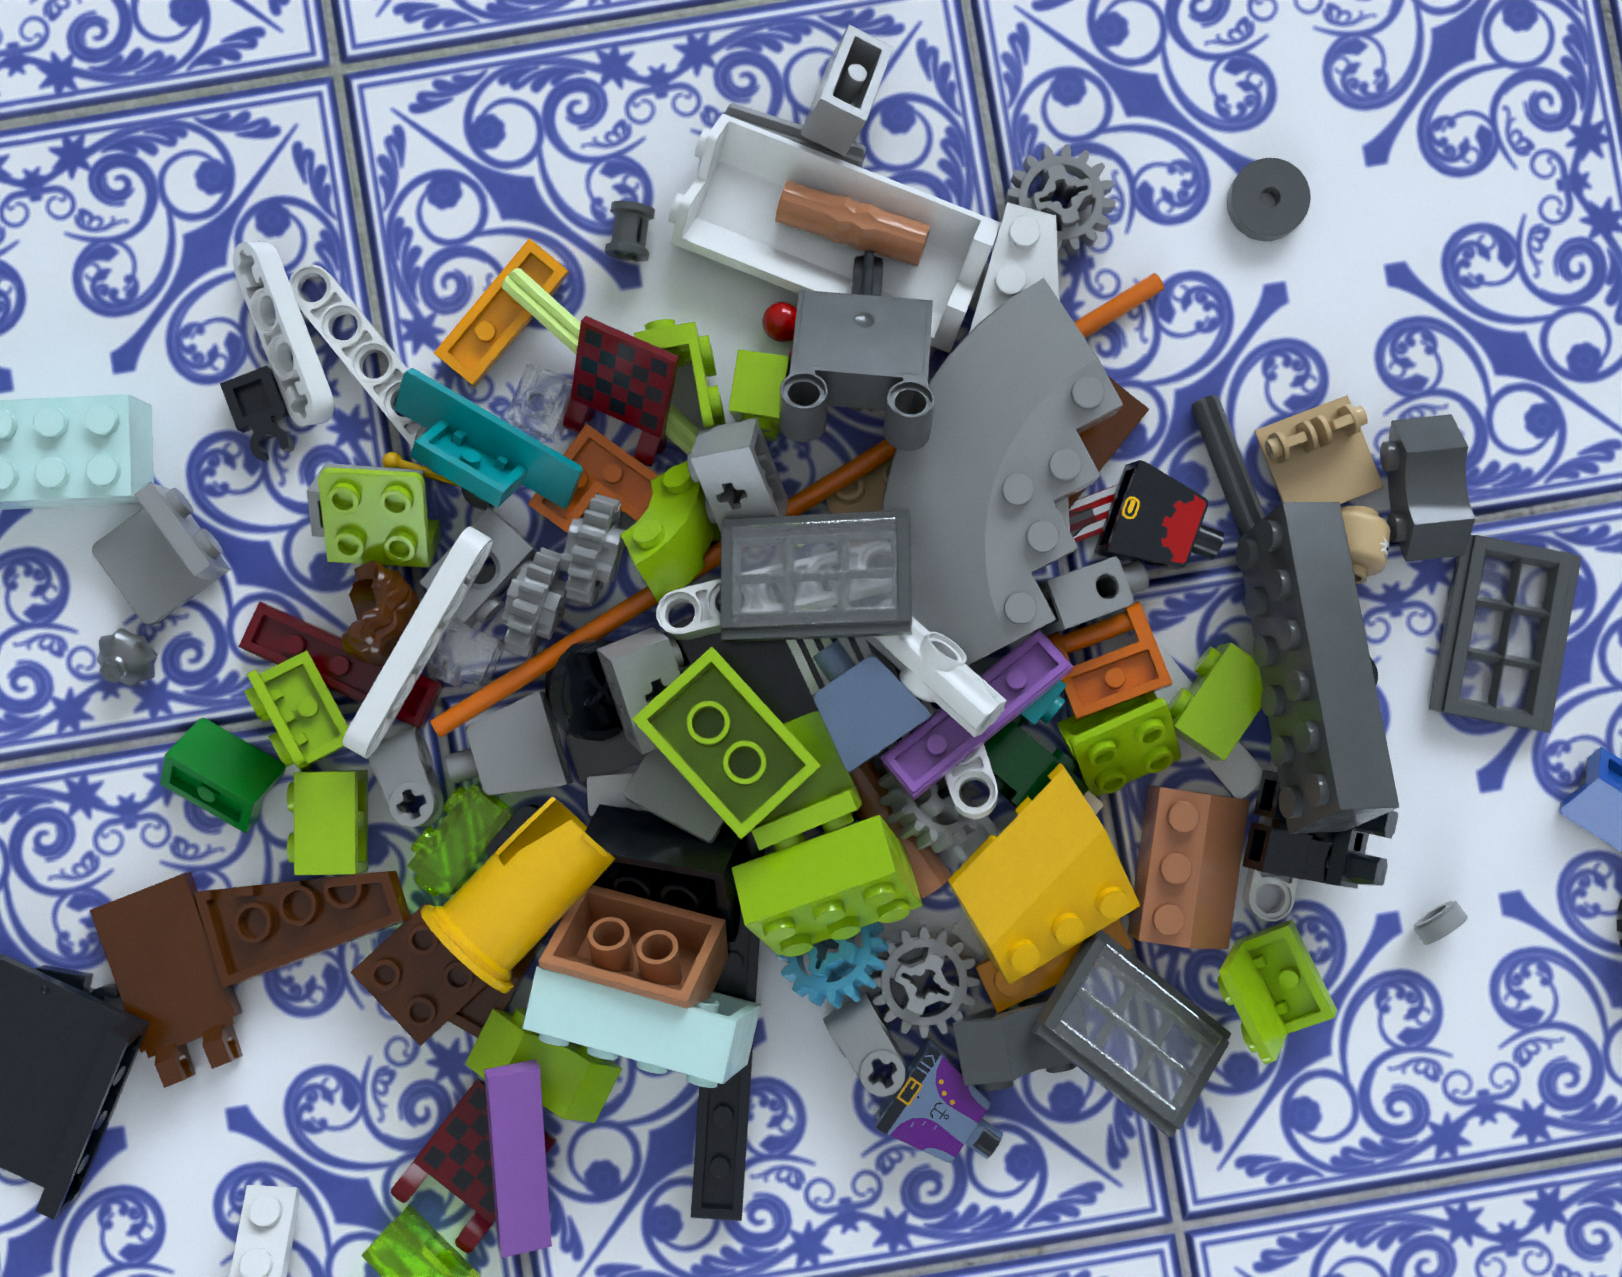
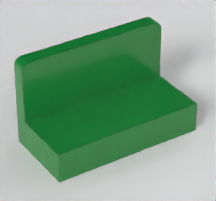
[160,718,286,834]

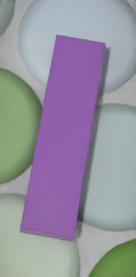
[880,629,1073,801]
[484,1059,552,1258]

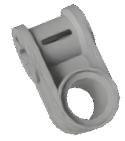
[368,727,446,827]
[823,992,905,1097]

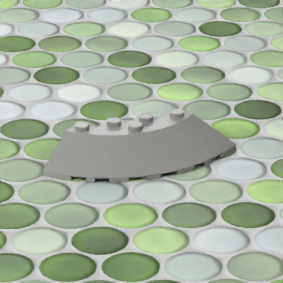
[879,278,1123,666]

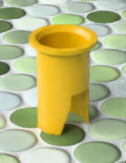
[420,796,615,994]

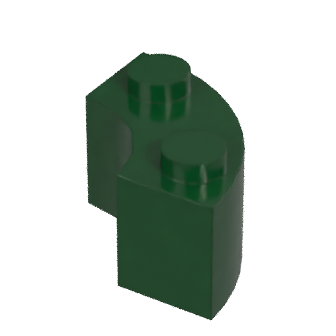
[984,715,1089,808]

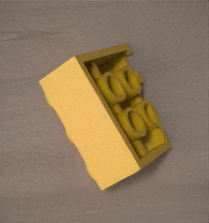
[948,763,1141,985]

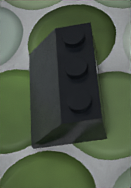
[585,804,748,943]

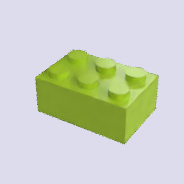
[632,647,821,839]
[732,815,923,957]

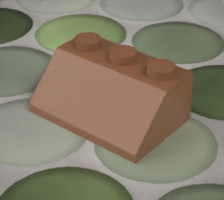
[1128,785,1249,949]
[539,885,728,1009]

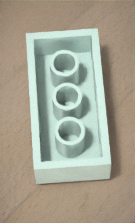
[0,394,154,510]
[523,966,761,1088]

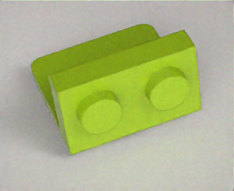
[634,319,726,429]
[318,467,442,568]
[751,711,863,851]
[1217,919,1338,1064]

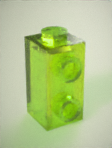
[407,783,516,897]
[361,1204,481,1277]

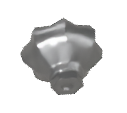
[97,628,158,687]

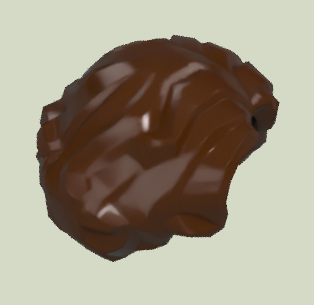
[342,560,420,667]

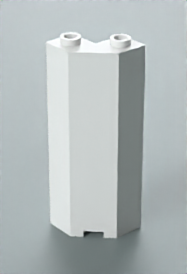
[668,114,1001,353]

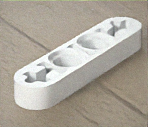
[233,241,334,427]

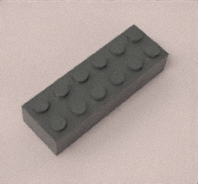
[1236,502,1399,834]

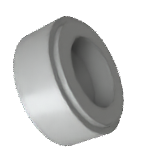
[1414,901,1468,945]

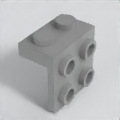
[92,482,231,625]

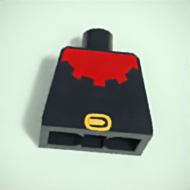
[1094,460,1224,569]

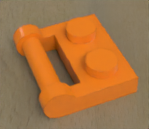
[1046,601,1172,721]

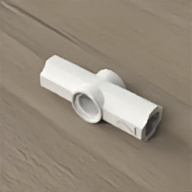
[864,599,1007,737]

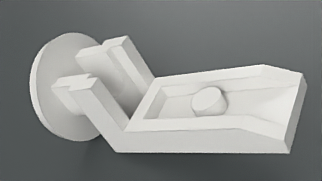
[229,1185,300,1277]

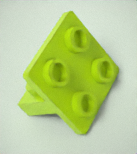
[244,650,349,771]
[1057,692,1182,797]

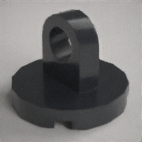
[545,639,623,741]

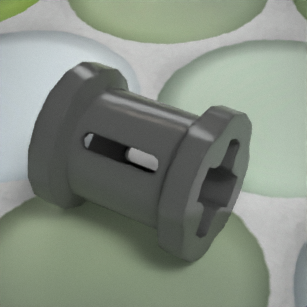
[605,200,655,262]

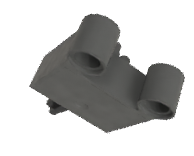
[779,251,935,451]

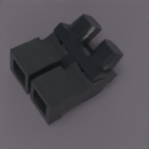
[1242,770,1398,889]

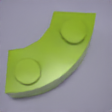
[620,461,721,603]
[465,1007,622,1123]

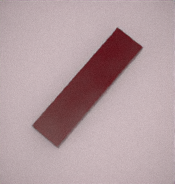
[238,601,444,729]

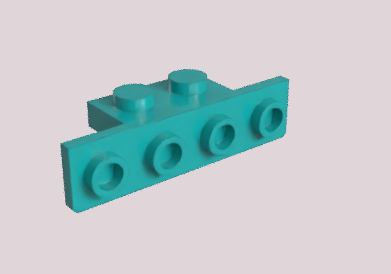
[394,368,583,510]

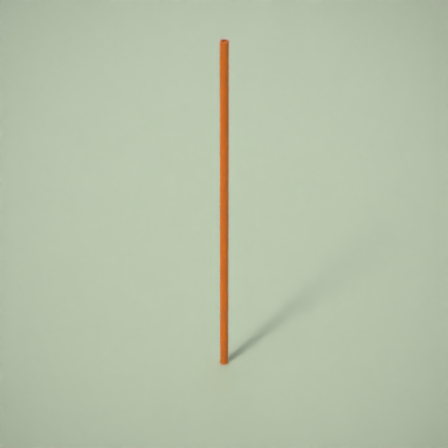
[430,273,1164,738]

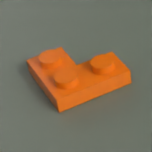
[528,423,659,533]

